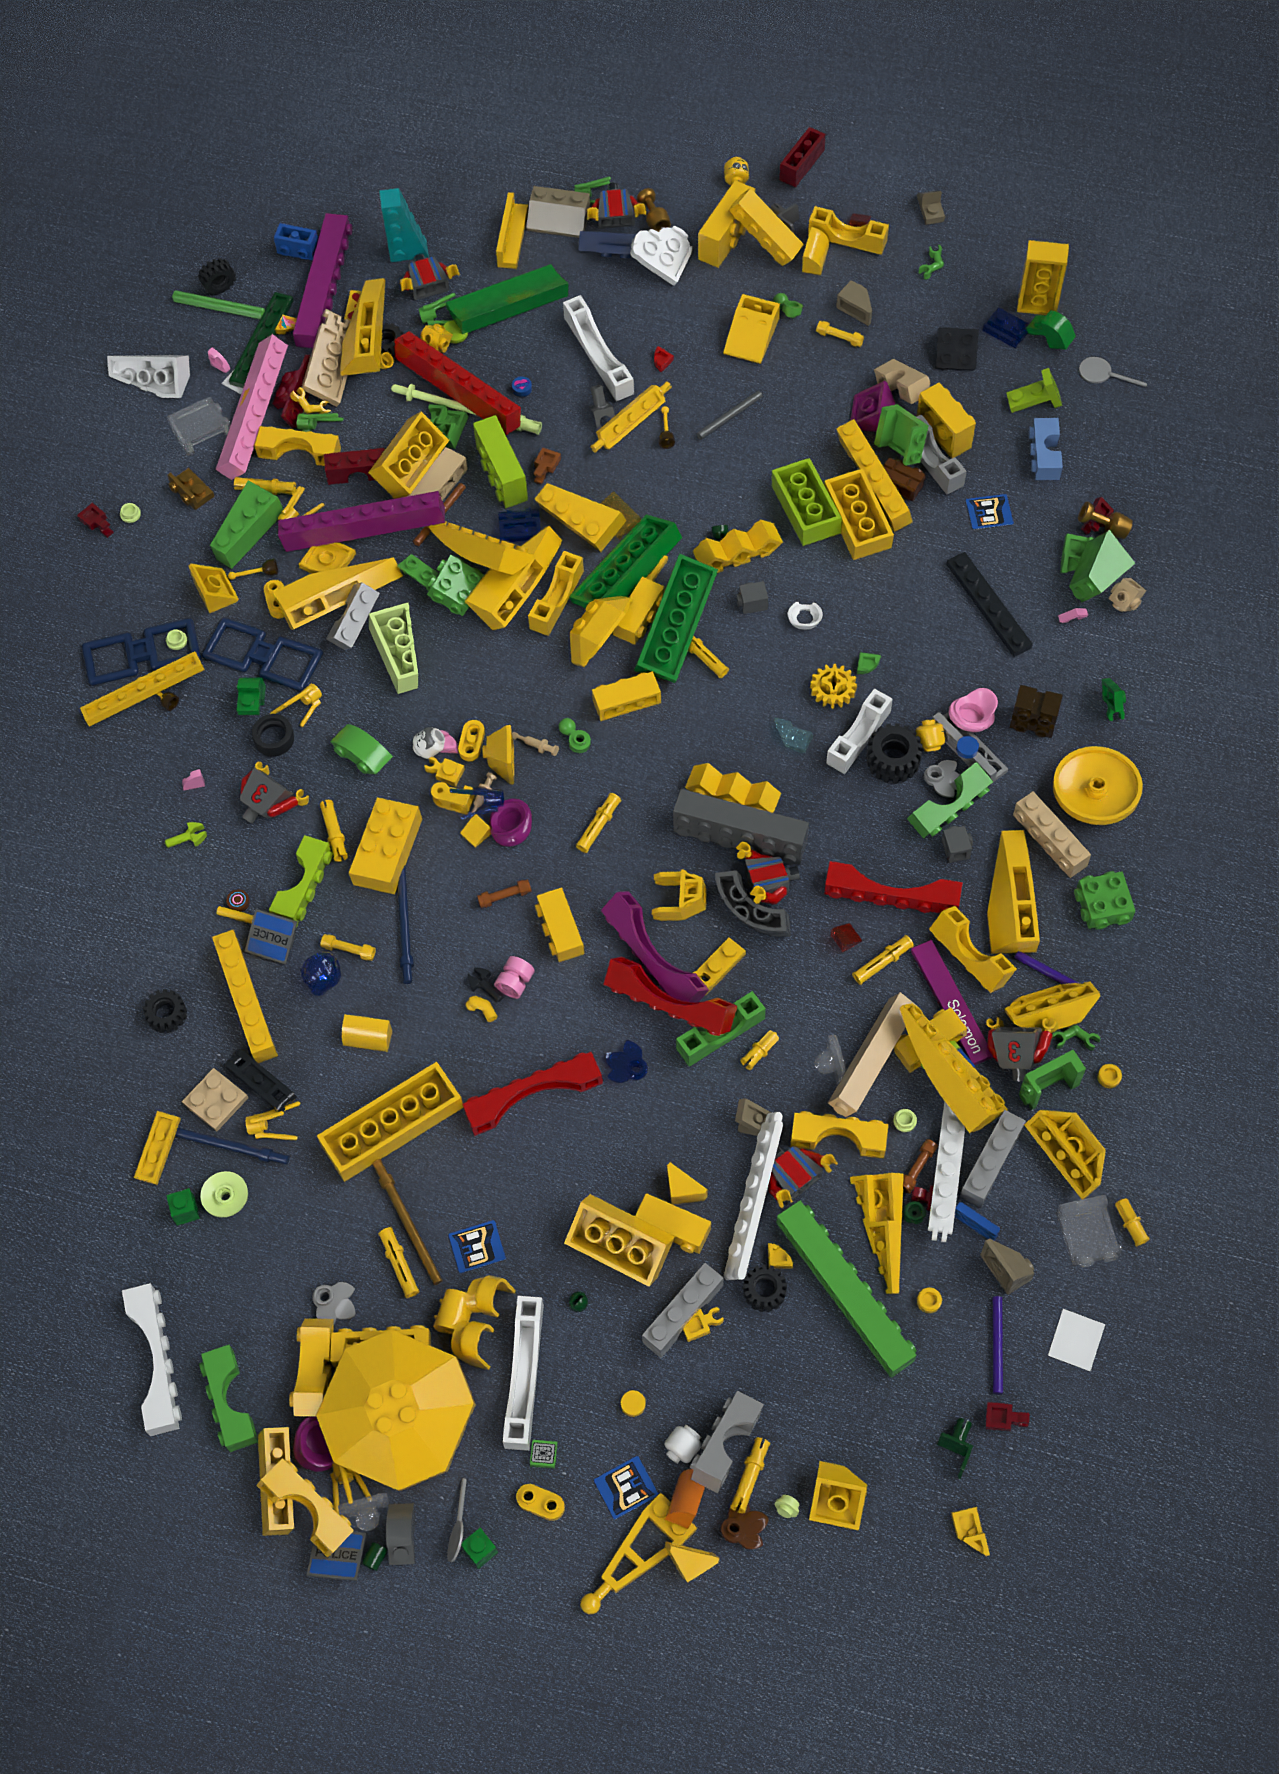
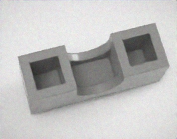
[326,582,380,650]

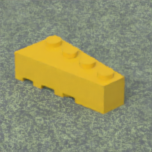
[535,483,627,552]

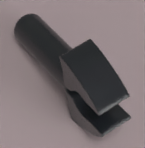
[468,967,504,1002]

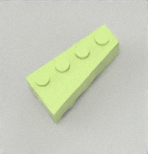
[369,603,418,694]

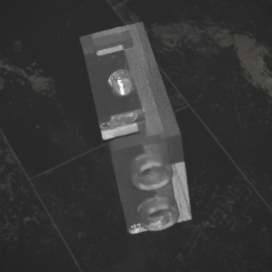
[167,397,231,456]
[1056,1195,1123,1267]

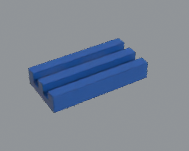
[954,1202,1000,1241]

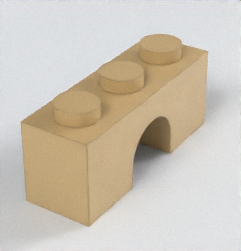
[874,359,930,404]

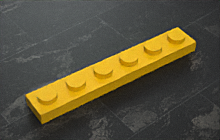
[80,651,205,727]

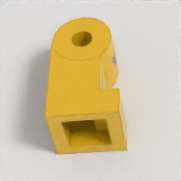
[431,782,475,815]

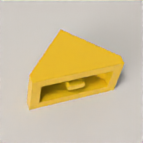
[667,1162,708,1205]
[665,1541,719,1583]

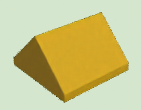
[188,564,239,613]

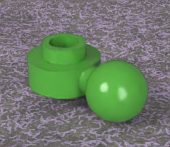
[773,293,803,318]
[559,718,591,753]

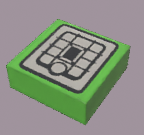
[530,1440,558,1469]

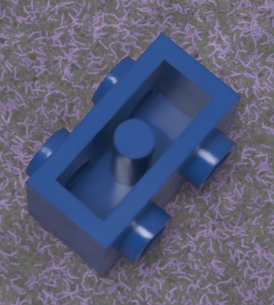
[274,223,318,260]

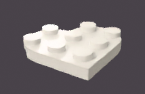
[630,226,692,286]

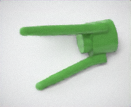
[575,177,611,204]
[418,293,455,325]
[297,413,344,432]

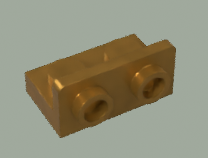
[167,468,215,510]

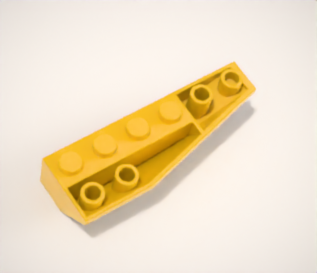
[340,278,385,376]
[428,521,535,575]
[464,526,562,630]
[272,557,403,630]
[987,830,1040,954]
[900,1003,1008,1133]

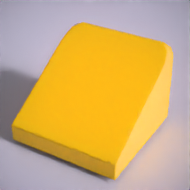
[460,814,491,848]

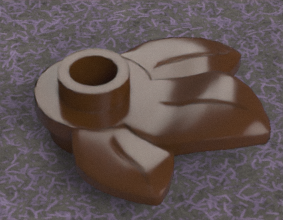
[721,1502,769,1550]

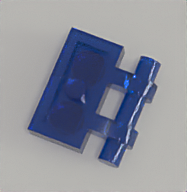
[498,507,541,542]

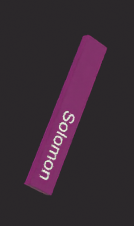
[911,940,993,1065]

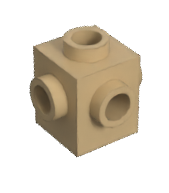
[1108,578,1146,612]

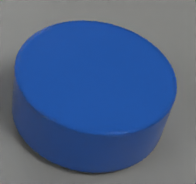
[956,736,979,759]

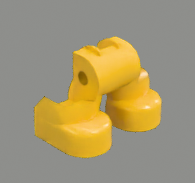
[433,1275,516,1370]

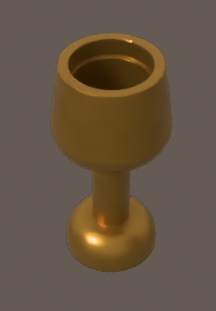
[637,188,671,232]
[1078,502,1132,539]

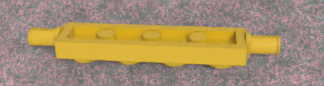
[590,381,672,453]

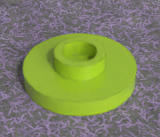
[443,320,468,343]

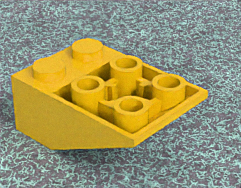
[723,294,780,364]

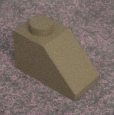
[836,280,872,326]

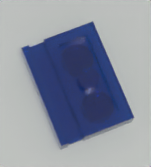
[982,307,1029,349]

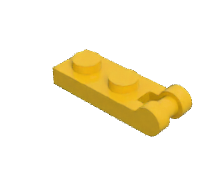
[693,938,746,995]

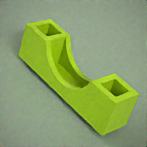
[269,835,333,928]

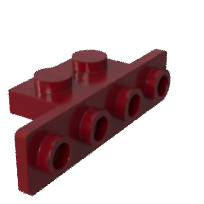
[273,354,311,428]

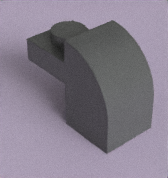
[386,1503,416,1565]

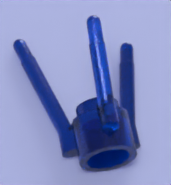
[449,787,504,820]

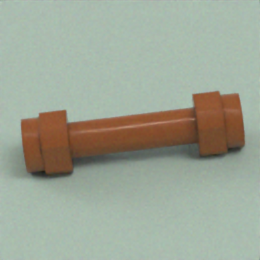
[477,879,532,908]
[903,1139,938,1193]

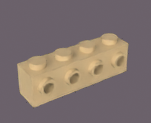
[1013,791,1091,878]

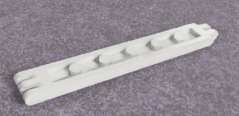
[928,1101,965,1242]
[724,1112,783,1280]

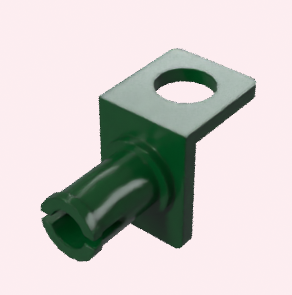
[937,1418,974,1479]

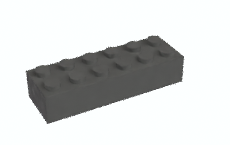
[673,789,809,865]

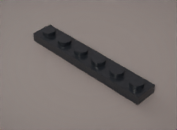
[946,552,1033,657]

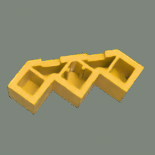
[693,519,783,573]
[685,763,781,813]

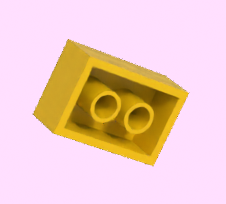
[916,382,976,459]

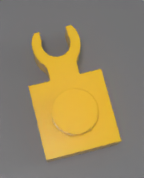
[424,757,465,787]
[683,1307,724,1342]

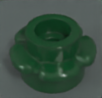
[903,1202,926,1225]

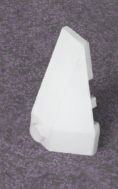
[107,355,190,398]

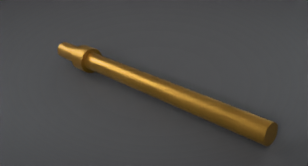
[373,1159,443,1285]

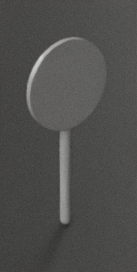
[1079,357,1147,387]
[447,1478,467,1562]

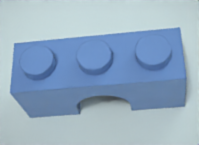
[1028,418,1063,480]

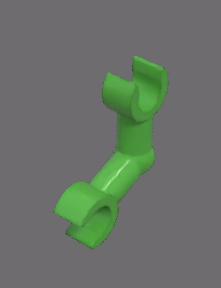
[919,245,944,279]
[1052,1025,1101,1050]

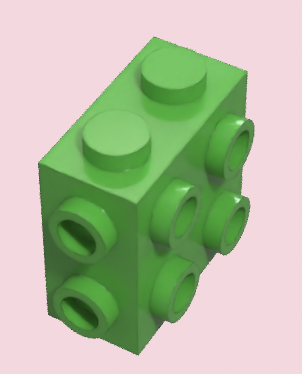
[427,554,484,616]
[1074,871,1135,929]

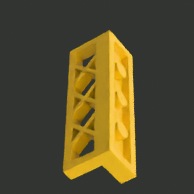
[496,192,529,269]

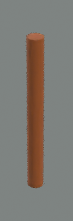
[413,483,466,546]

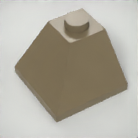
[980,1238,1035,1295]

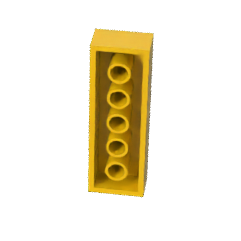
[317,1062,463,1182]

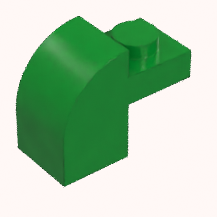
[1027,310,1076,350]
[237,677,266,715]

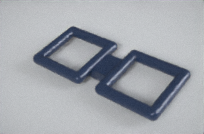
[82,618,201,685]
[202,618,323,691]

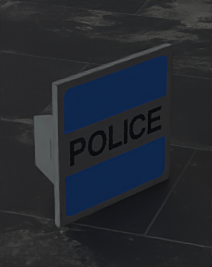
[244,909,298,964]
[306,1532,366,1581]

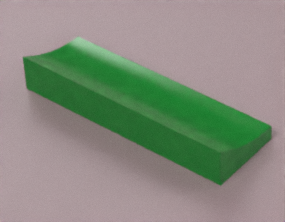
[446,264,568,334]
[569,514,682,609]
[634,553,718,683]

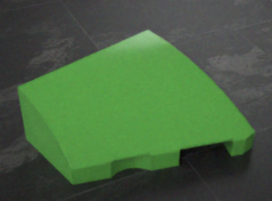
[428,404,469,449]
[1060,534,1094,573]

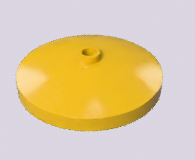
[1053,746,1143,825]

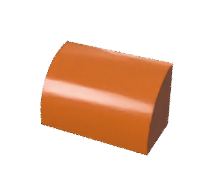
[665,1469,705,1529]

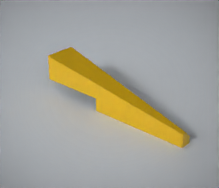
[850,1173,903,1294]

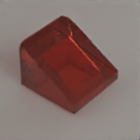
[849,213,871,227]
[831,923,862,952]

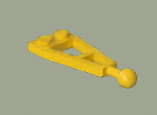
[580,1493,697,1614]

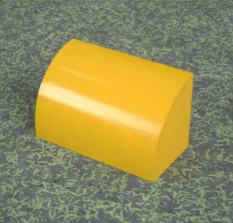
[802,227,829,275]
[342,1014,392,1052]

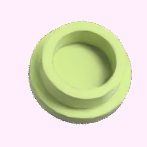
[120,503,141,523]
[166,629,187,650]
[893,1109,917,1132]
[775,1495,799,1518]

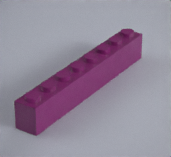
[293,213,352,348]
[278,491,445,552]

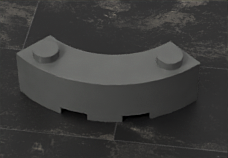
[715,870,791,937]

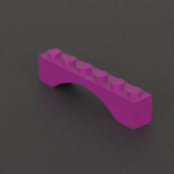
[601,891,709,1002]

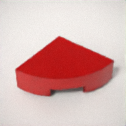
[654,346,674,372]

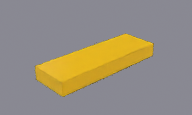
[134,1111,181,1185]

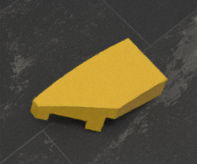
[951,1507,990,1556]

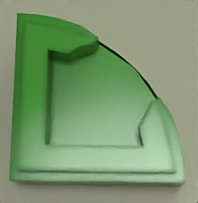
[857,652,881,674]

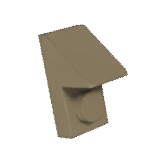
[917,190,945,225]
[735,1098,771,1136]

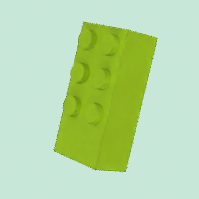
[473,415,528,508]
[772,458,842,546]

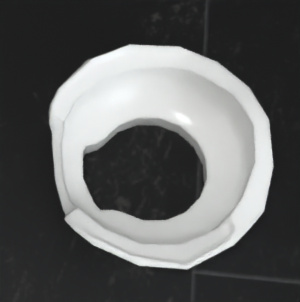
[787,602,823,630]

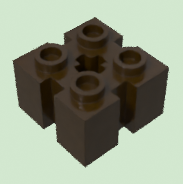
[1009,685,1063,738]

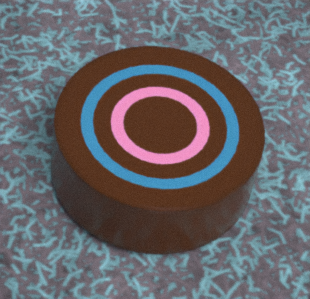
[226,889,250,912]

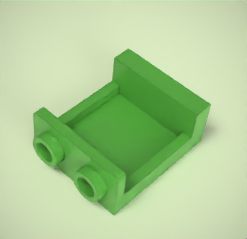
[874,404,929,466]
[1019,1050,1086,1110]

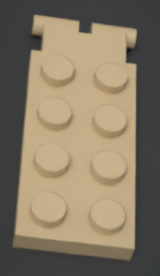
[302,309,350,407]

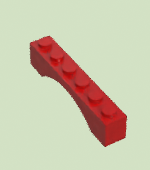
[824,861,963,913]
[604,956,737,1036]
[462,1052,603,1136]

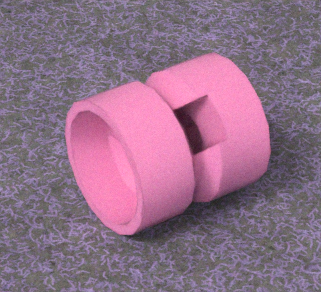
[494,956,535,999]

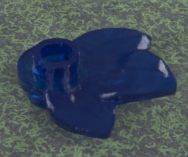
[605,1040,648,1083]

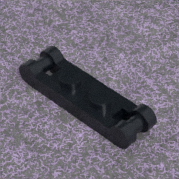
[223,1048,297,1112]

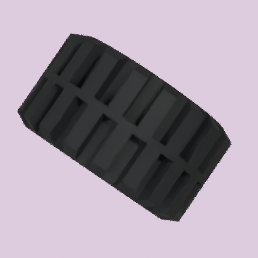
[866,723,922,784]

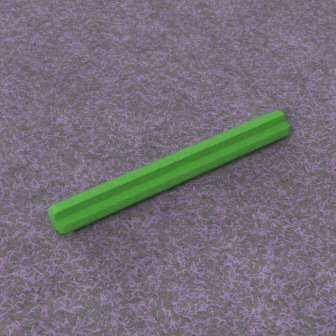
[172,290,265,319]

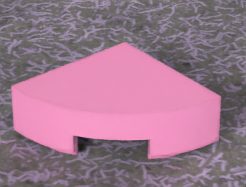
[208,348,230,373]
[1058,608,1088,623]
[440,730,458,753]
[182,769,205,790]

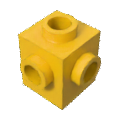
[420,324,453,352]

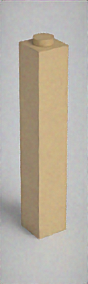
[828,992,917,1117]

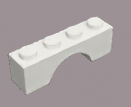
[826,689,893,774]

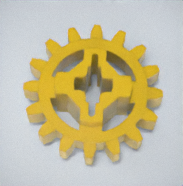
[810,664,857,709]

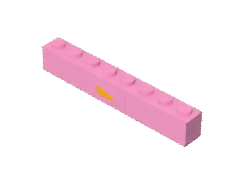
[216,334,288,480]

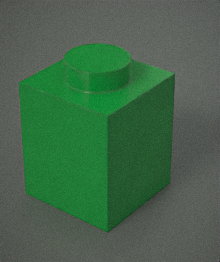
[166,1188,200,1226]
[461,1527,498,1569]

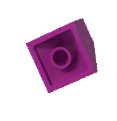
[850,381,896,432]

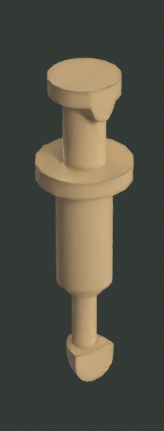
[512,732,559,756]
[468,773,497,819]

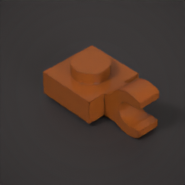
[534,447,561,485]

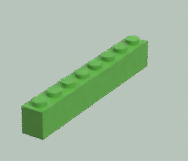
[776,1200,916,1378]

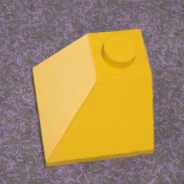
[483,725,514,784]
[809,1461,867,1530]

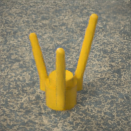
[278,486,324,520]
[270,683,322,727]
[246,1101,300,1140]
[330,1463,372,1515]

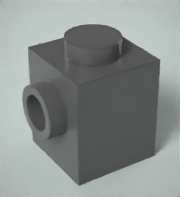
[736,581,768,614]
[941,826,973,863]

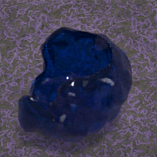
[300,952,341,996]

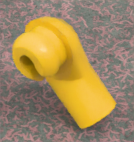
[466,996,498,1022]

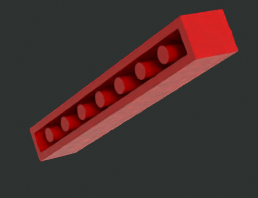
[395,331,521,435]

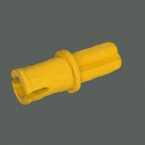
[740,1030,779,1070]
[1115,1198,1150,1246]

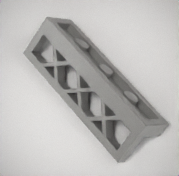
[932,712,1008,785]

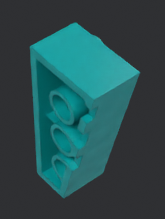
[379,188,429,262]

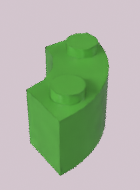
[330,724,393,775]

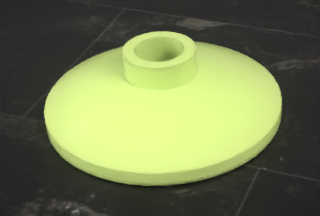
[200,1171,248,1217]

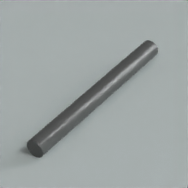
[697,391,763,440]

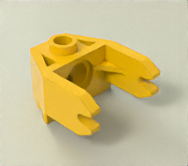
[652,869,707,921]

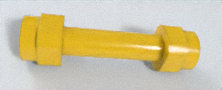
[816,321,864,347]
[320,934,376,961]

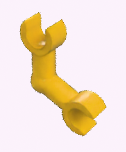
[290,387,331,414]

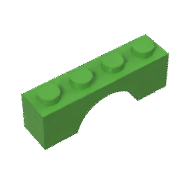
[907,762,993,839]
[676,991,766,1067]
[199,1345,258,1452]

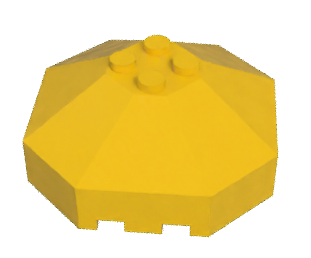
[316,1329,476,1491]

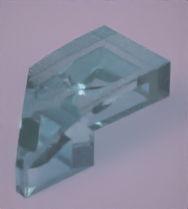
[774,717,813,754]

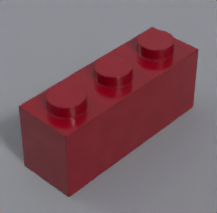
[779,127,826,187]

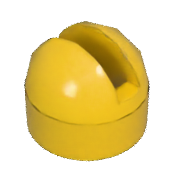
[380,352,394,369]

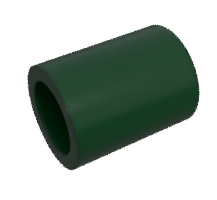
[362,1542,388,1571]

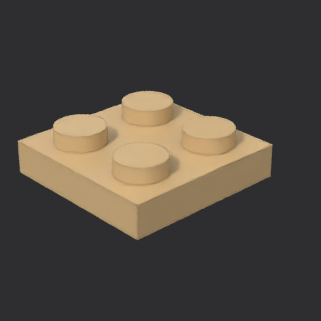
[182,1068,248,1132]

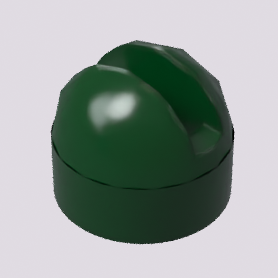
[711,525,728,540]
[569,1291,588,1312]

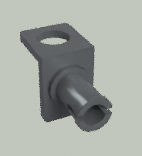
[770,203,799,233]
[589,385,615,431]

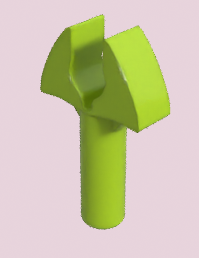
[165,822,207,848]

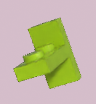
[1006,368,1062,413]

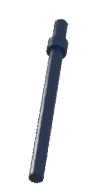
[398,866,414,984]
[175,1128,290,1165]

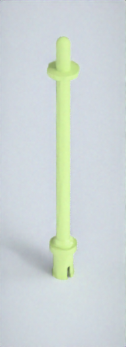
[391,384,542,435]

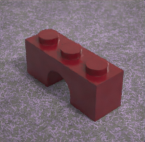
[324,448,385,485]

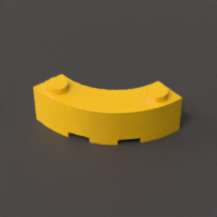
[289,1318,334,1416]

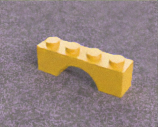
[808,206,889,255]
[254,426,341,466]
[528,551,584,636]
[929,906,1017,993]
[791,1111,888,1159]
[256,1458,354,1558]

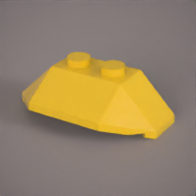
[570,596,633,667]
[1005,981,1100,1031]
[1024,1110,1106,1200]

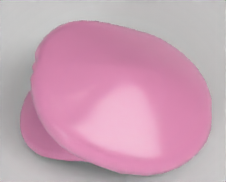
[948,688,998,732]

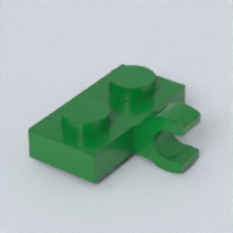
[1101,678,1126,721]

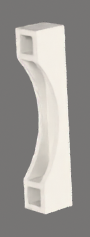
[563,295,634,401]
[122,1283,182,1436]
[503,1296,544,1451]

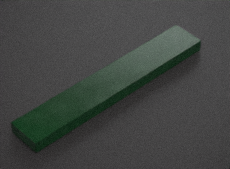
[229,292,294,388]

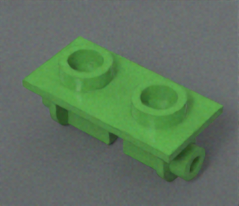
[397,554,439,591]

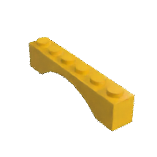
[836,419,912,532]
[212,930,278,1063]

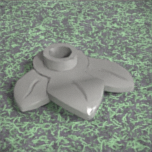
[924,760,960,798]
[312,1282,356,1324]

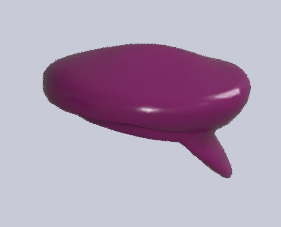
[489,798,532,847]
[293,1416,334,1472]

